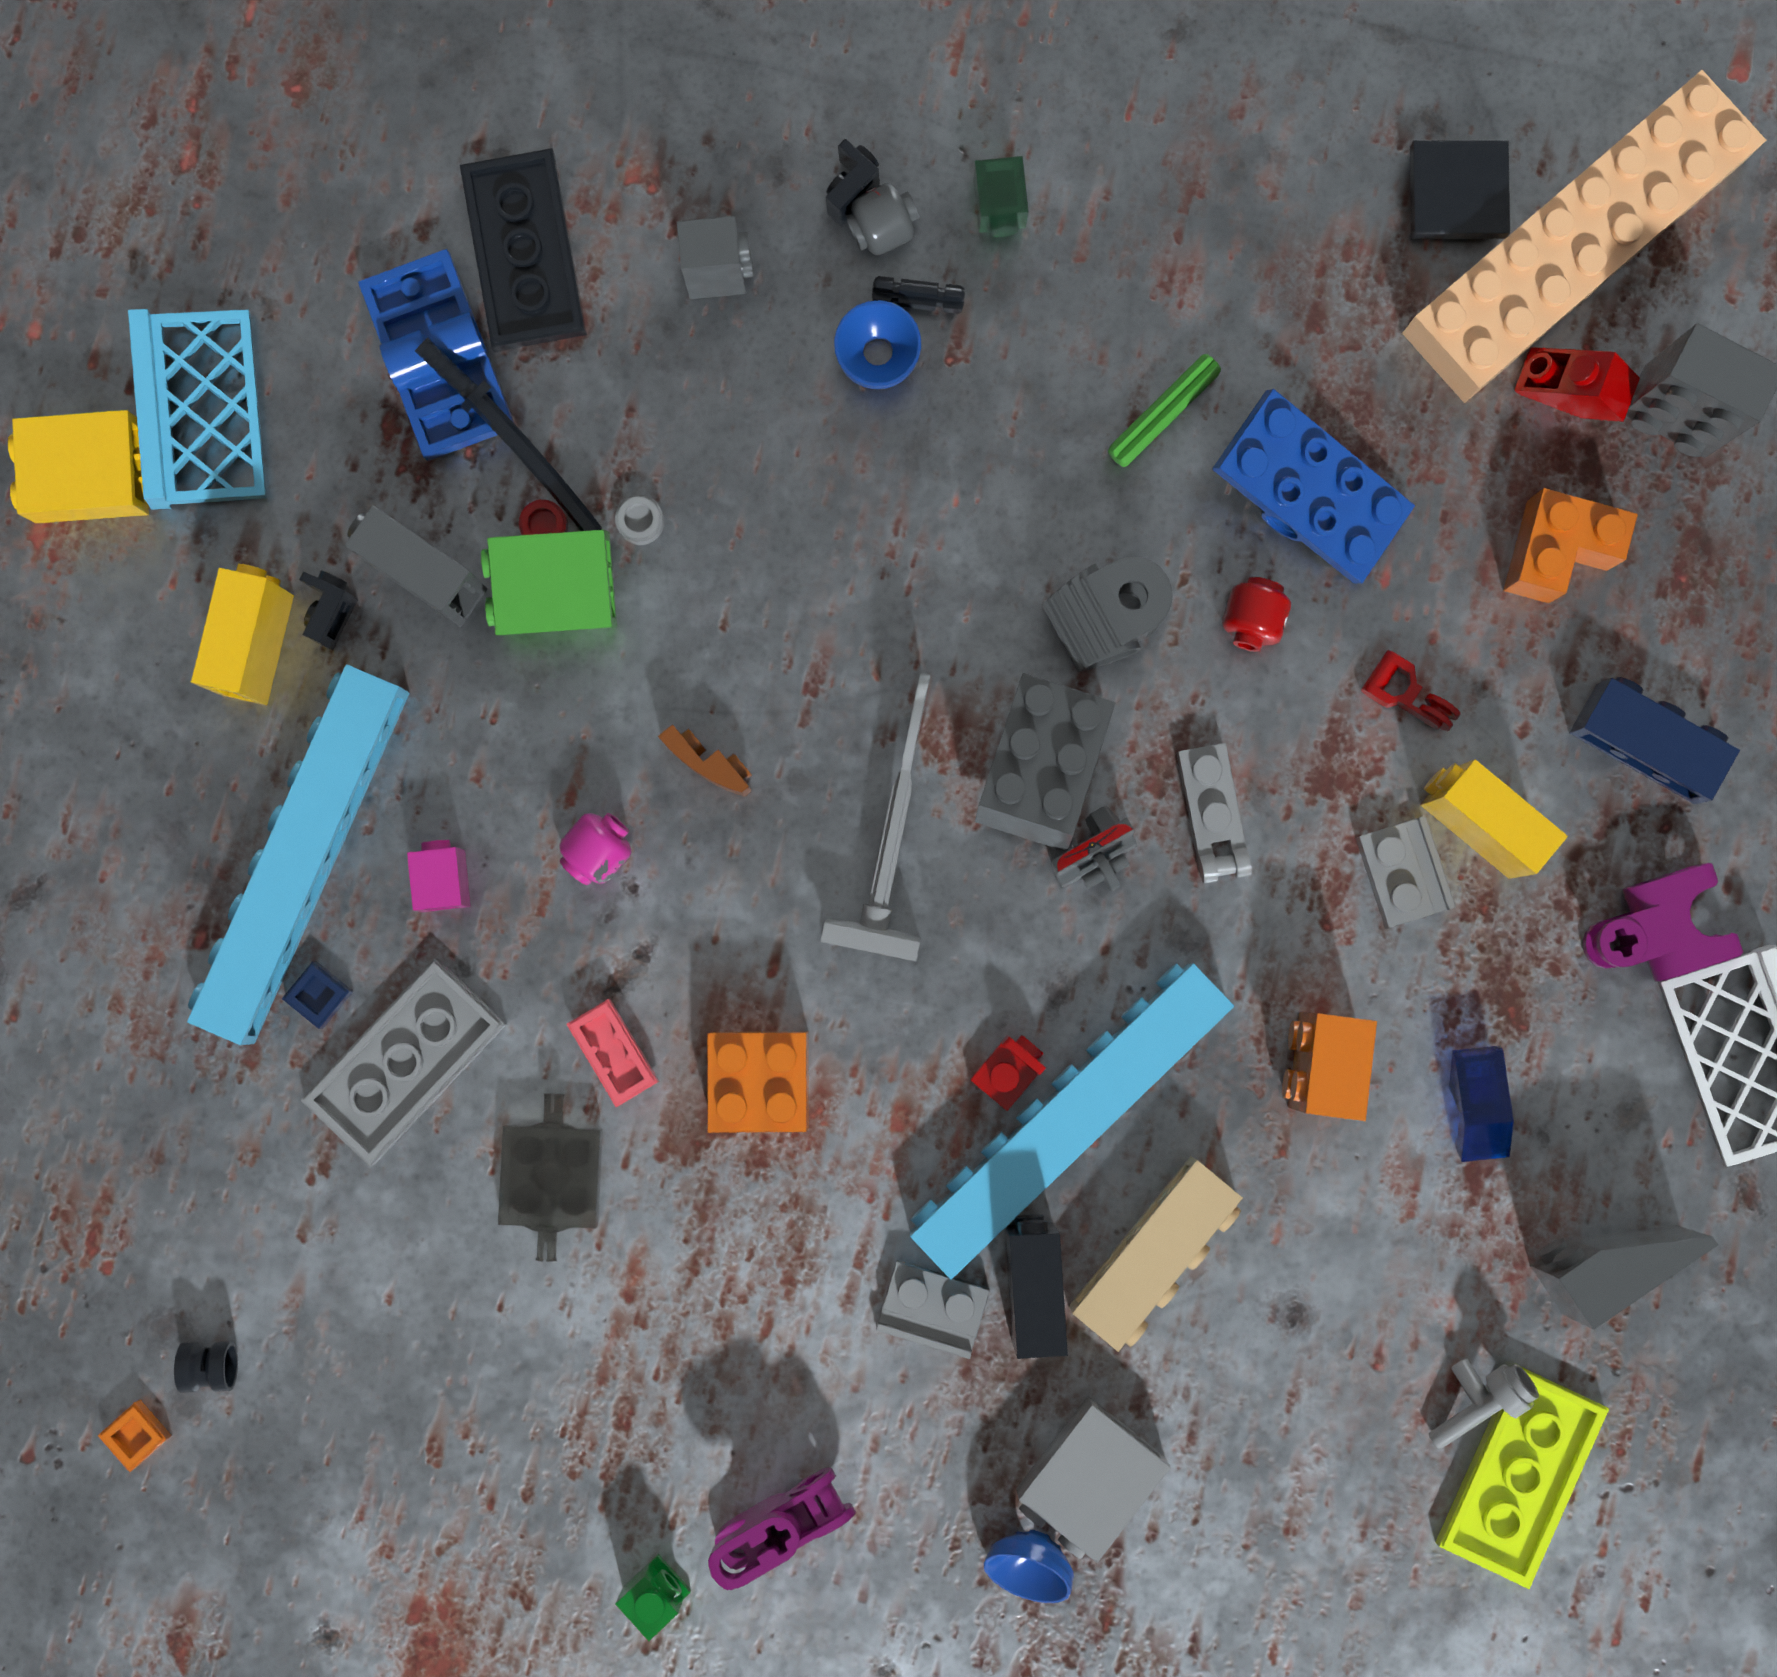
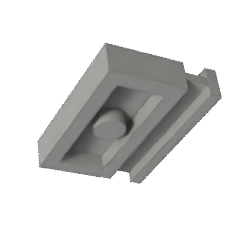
[1355,815,1456,929]
[876,1260,990,1359]

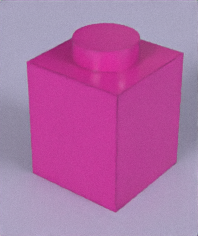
[407,840,471,912]

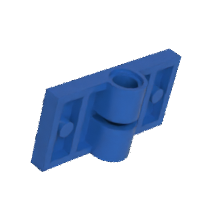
[358,249,514,461]
[1212,389,1415,584]

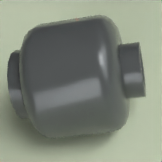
[845,183,919,256]

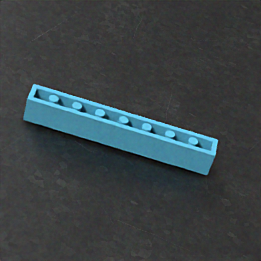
[187,664,410,1045]
[910,963,1234,1280]

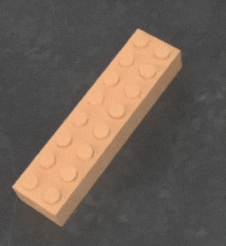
[1402,70,1767,403]

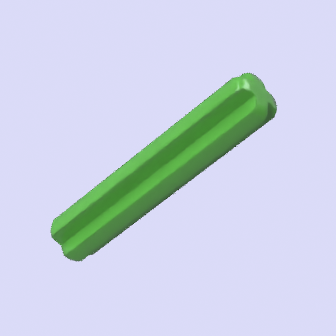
[1108,354,1221,467]

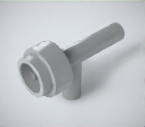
[1429,1359,1539,1450]

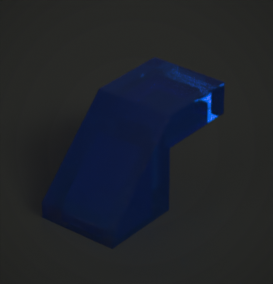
[1449,1046,1514,1162]

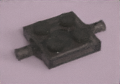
[498,1093,603,1262]

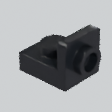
[825,139,880,227]
[299,570,358,650]

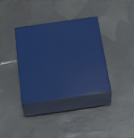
[282,961,353,1029]

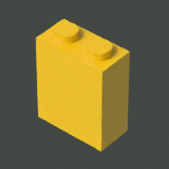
[8,410,149,524]
[191,564,294,705]
[1420,759,1568,879]

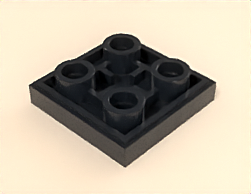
[1410,140,1510,239]

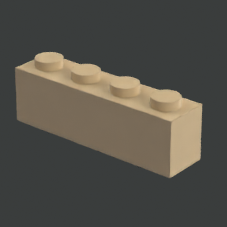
[1068,1156,1243,1352]

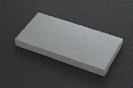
[300,958,507,1167]

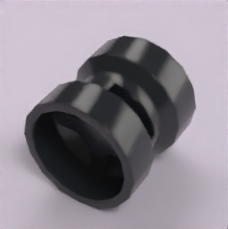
[174,1341,238,1393]

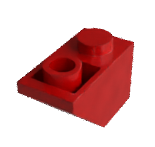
[1514,347,1640,422]

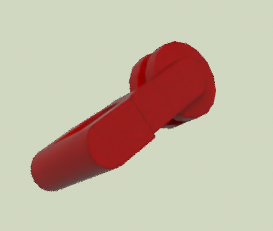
[1361,650,1461,731]

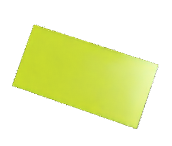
[1435,1363,1609,1589]

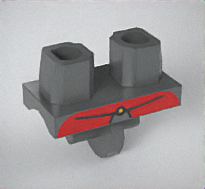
[1048,806,1137,892]

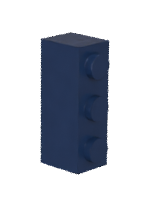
[1569,677,1740,804]

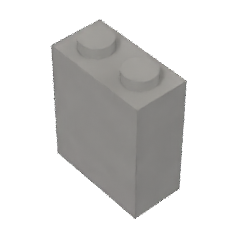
[1016,1396,1171,1563]

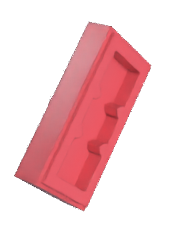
[566,999,660,1107]

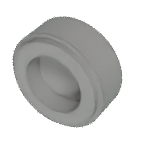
[615,495,664,545]

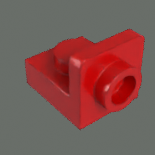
[970,1035,1046,1111]

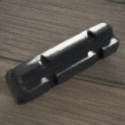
[872,276,965,314]

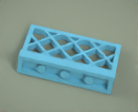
[128,309,267,510]

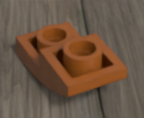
[658,724,752,797]

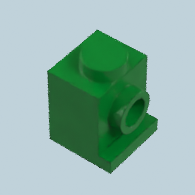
[615,1554,691,1641]

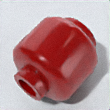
[1222,577,1291,652]

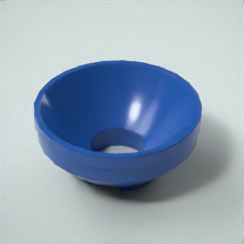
[834,300,921,389]
[984,1529,1074,1603]

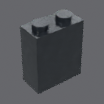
[1005,1215,1068,1359]

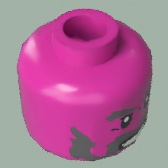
[559,813,631,885]

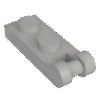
[1176,743,1252,884]

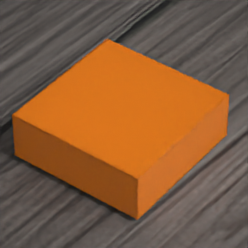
[98,1399,172,1472]

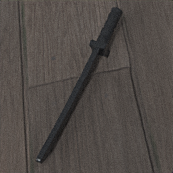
[415,338,602,531]

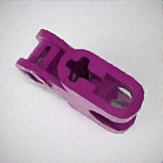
[1582,863,1743,982]
[708,1467,856,1590]

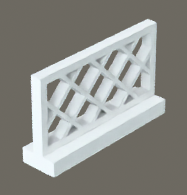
[1659,944,1777,1167]

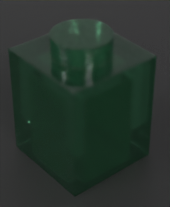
[973,156,1029,237]

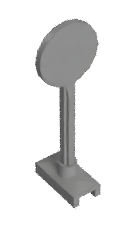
[820,673,930,961]

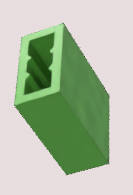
[481,530,617,635]

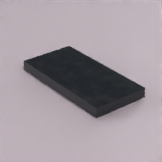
[460,148,587,352]

